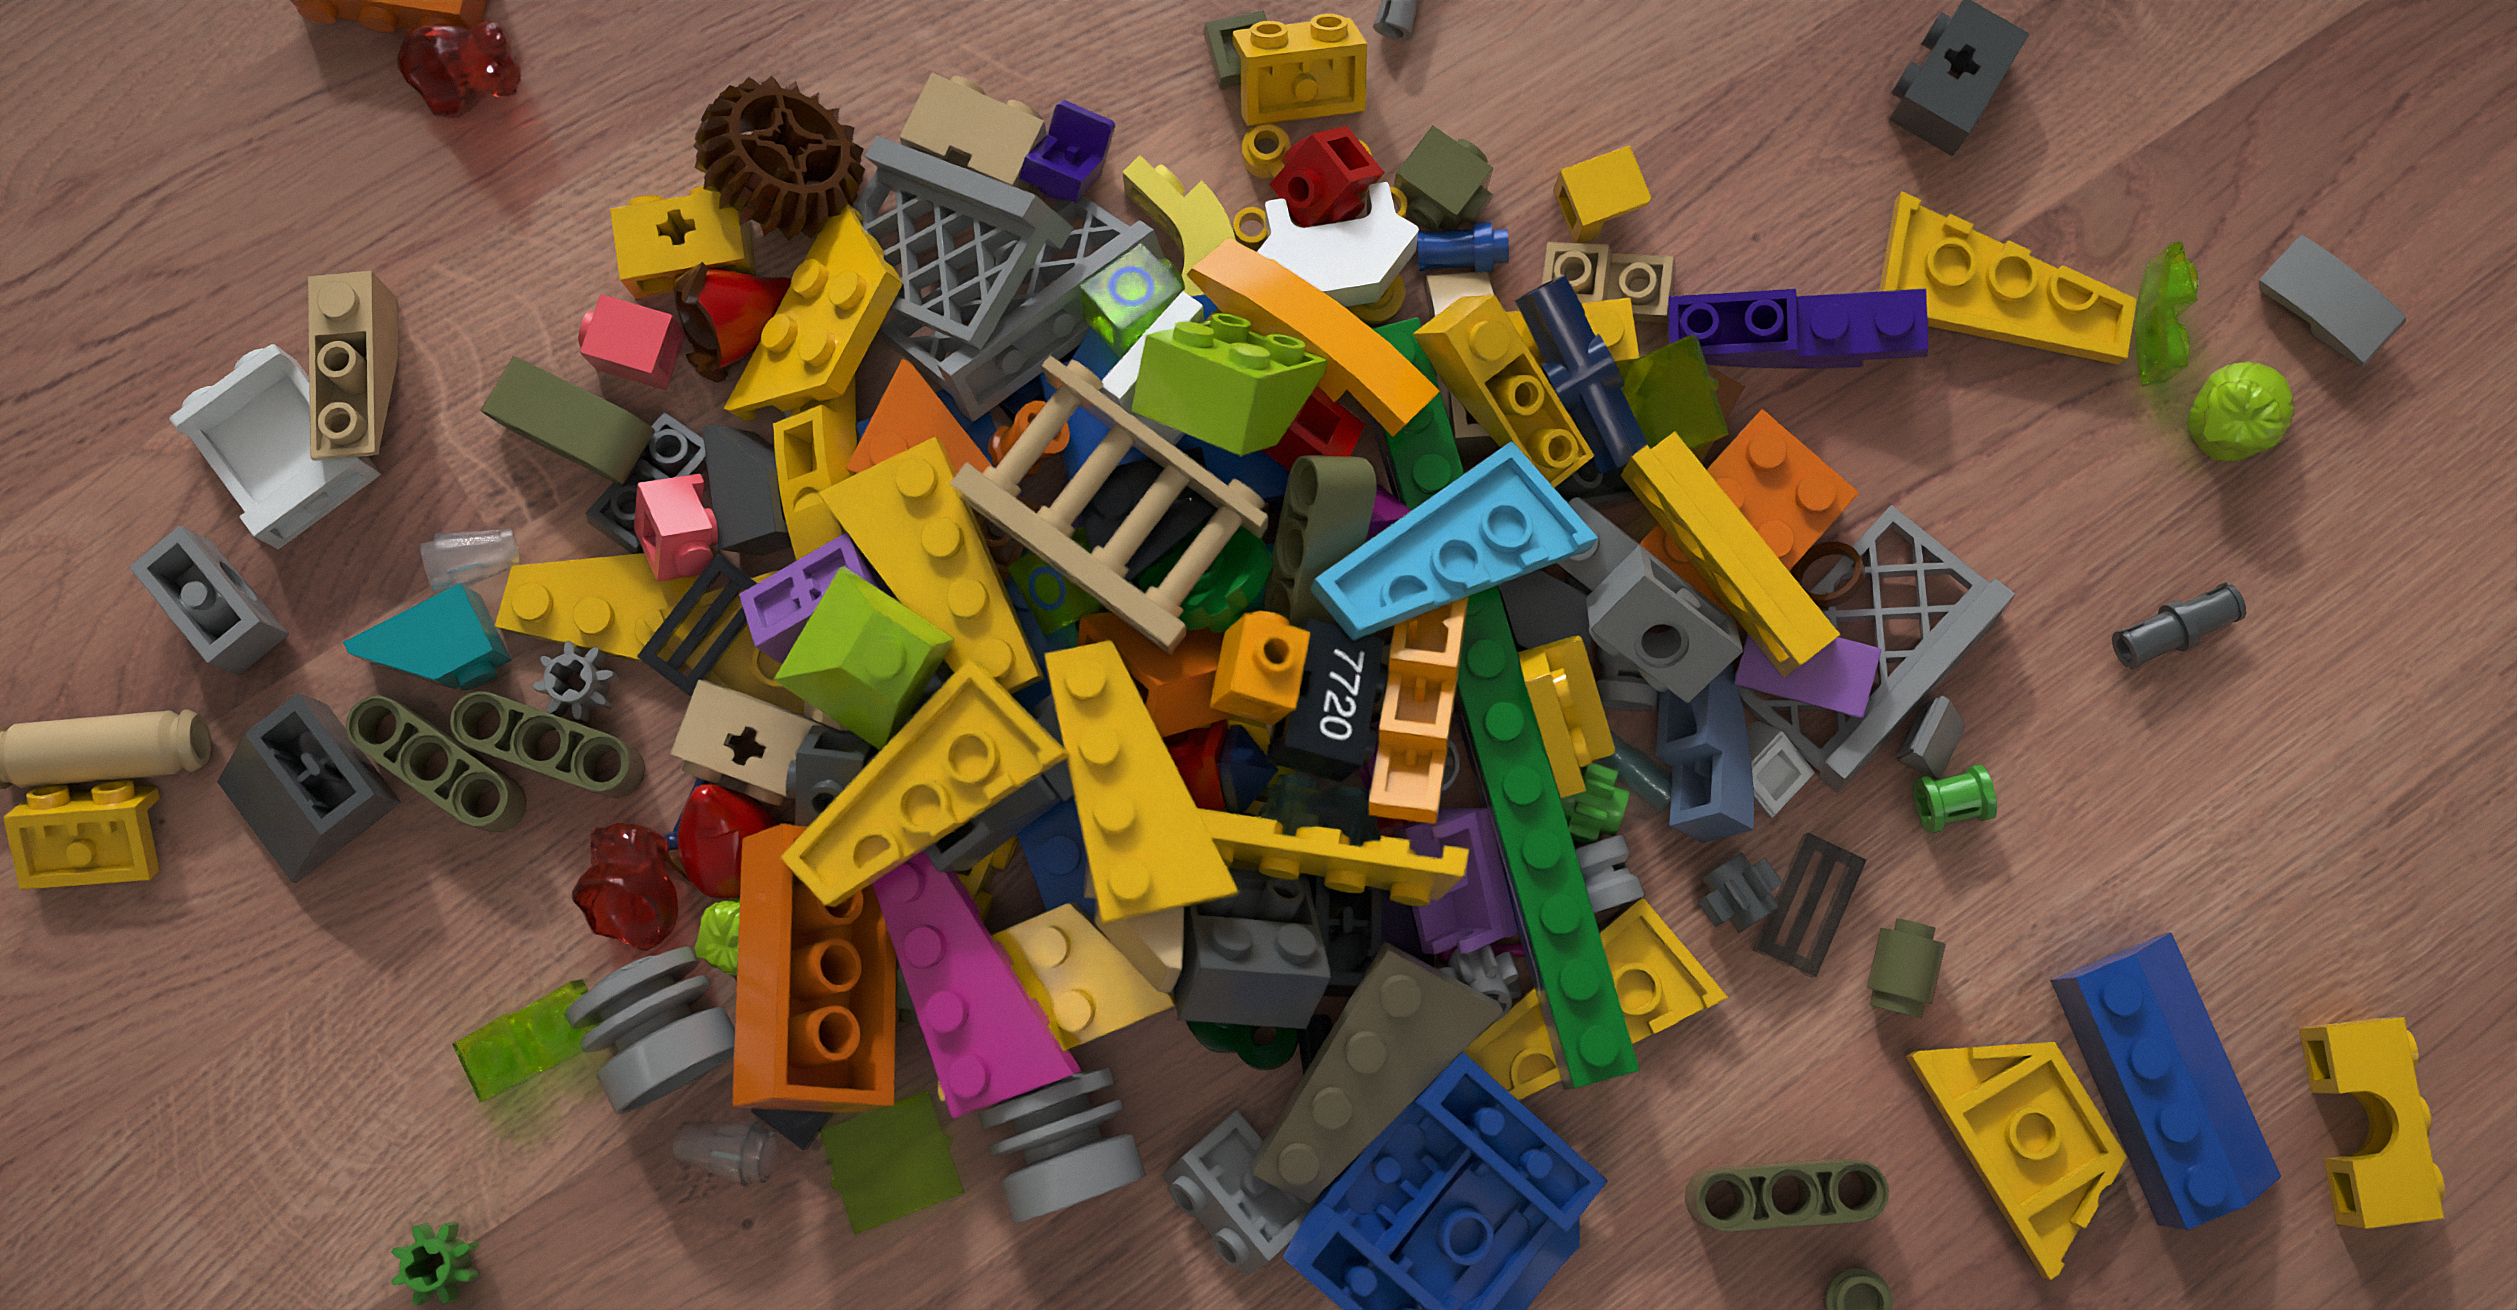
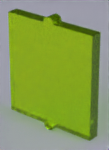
[1617,334,1729,468]
[819,1091,965,1235]

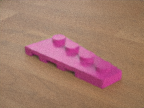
[872,850,1082,1119]

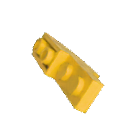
[773,374,857,560]

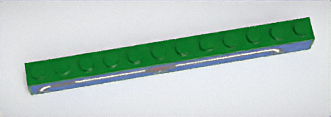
[1369,317,1640,1090]

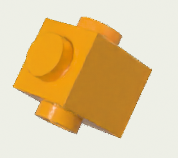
[1210,611,1310,725]

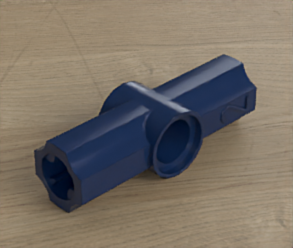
[1514,275,1650,474]

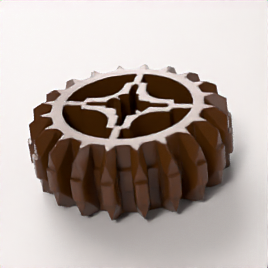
[693,75,866,241]

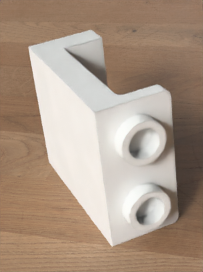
[169,344,381,550]

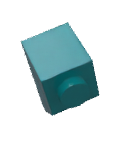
[343,583,512,690]

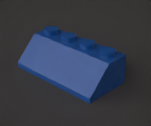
[2050,932,2281,1230]

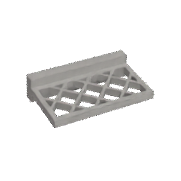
[854,136,1074,351]
[880,196,1172,422]
[1734,505,2015,793]

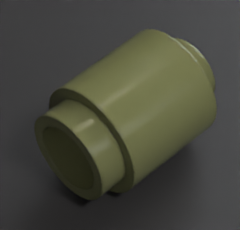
[1867,918,1946,1019]

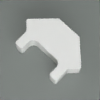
[1257,182,1419,307]

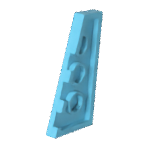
[1310,441,1598,640]

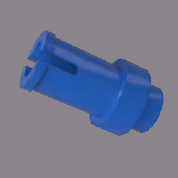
[1418,222,1509,272]

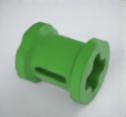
[1913,764,1997,834]

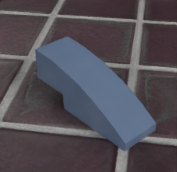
[1656,663,1754,843]

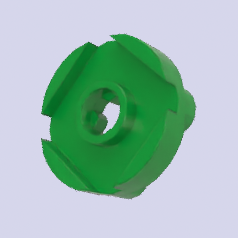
[1138,523,1273,633]

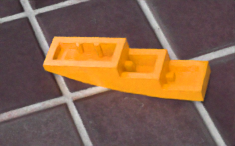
[1186,238,1440,437]
[1369,596,1469,824]

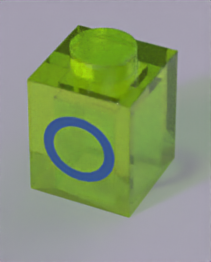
[1080,243,1185,360]
[1007,526,1104,636]

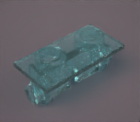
[1258,774,1381,847]

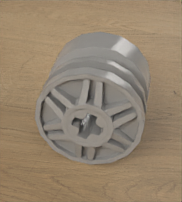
[564,946,735,1114]
[978,1068,1146,1224]

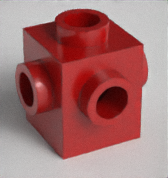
[1269,125,1385,228]

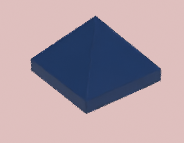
[1218,724,1279,815]

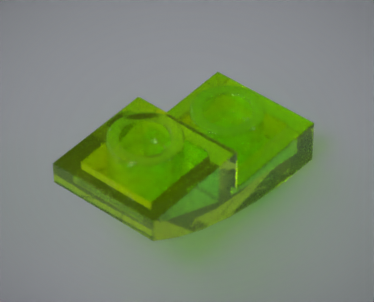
[2135,241,2199,387]
[452,979,603,1103]

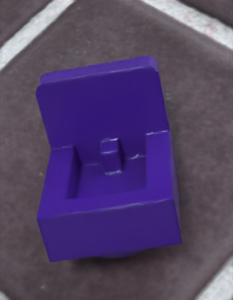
[1019,100,1115,203]

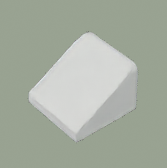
[1747,721,1815,818]

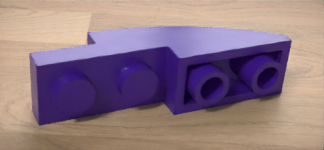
[1669,289,1928,369]

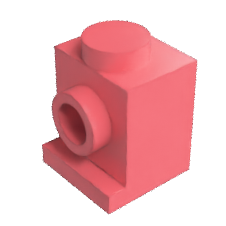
[634,474,718,582]

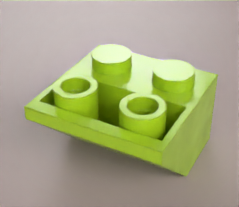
[1131,313,1328,456]

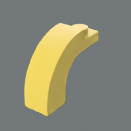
[1122,155,1236,302]

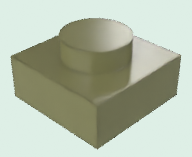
[1204,10,1267,88]

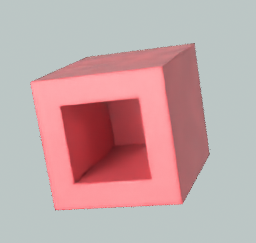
[578,294,686,390]

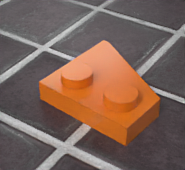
[846,359,993,476]

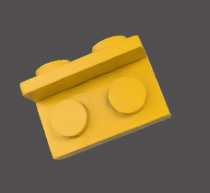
[1233,14,1367,126]
[1518,635,1615,798]
[3,780,160,890]

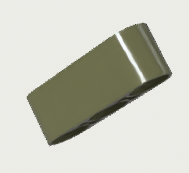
[480,356,655,486]
[1262,455,1377,628]
[450,691,645,798]
[346,696,526,832]
[1685,1158,1889,1232]

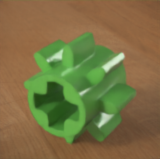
[1558,763,1629,845]
[391,1222,479,1306]

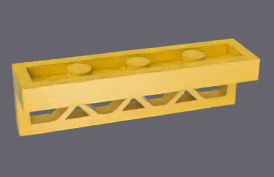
[1621,431,1841,678]

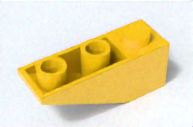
[1413,294,1594,488]

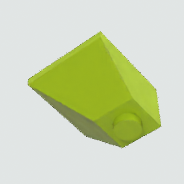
[773,566,955,751]

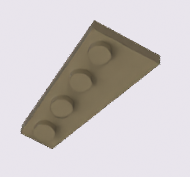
[1250,942,1503,1203]

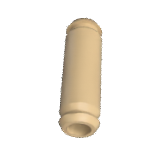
[0,709,211,789]

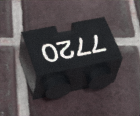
[1265,618,1388,783]

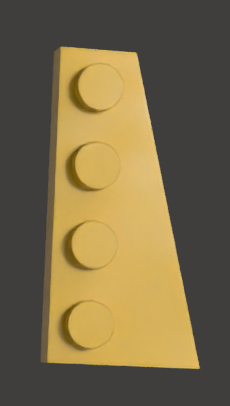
[1879,191,2137,365]
[818,436,1044,695]
[1045,640,1238,925]
[780,658,1070,907]
[1197,809,1469,906]
[1463,897,1728,1101]

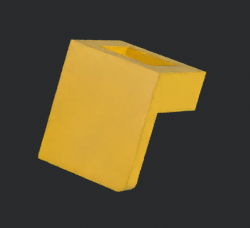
[1553,145,1651,244]

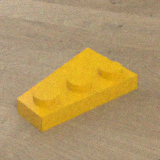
[494,547,717,672]

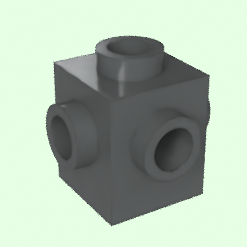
[786,725,878,827]

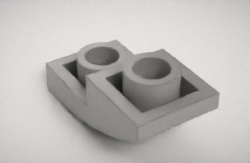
[2259,234,2406,368]

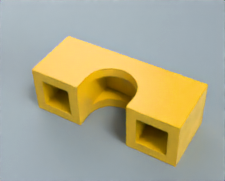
[2299,1017,2445,1229]

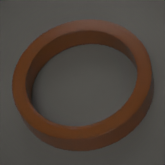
[1792,542,1865,608]

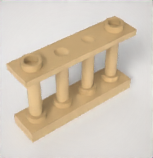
[950,355,1268,656]

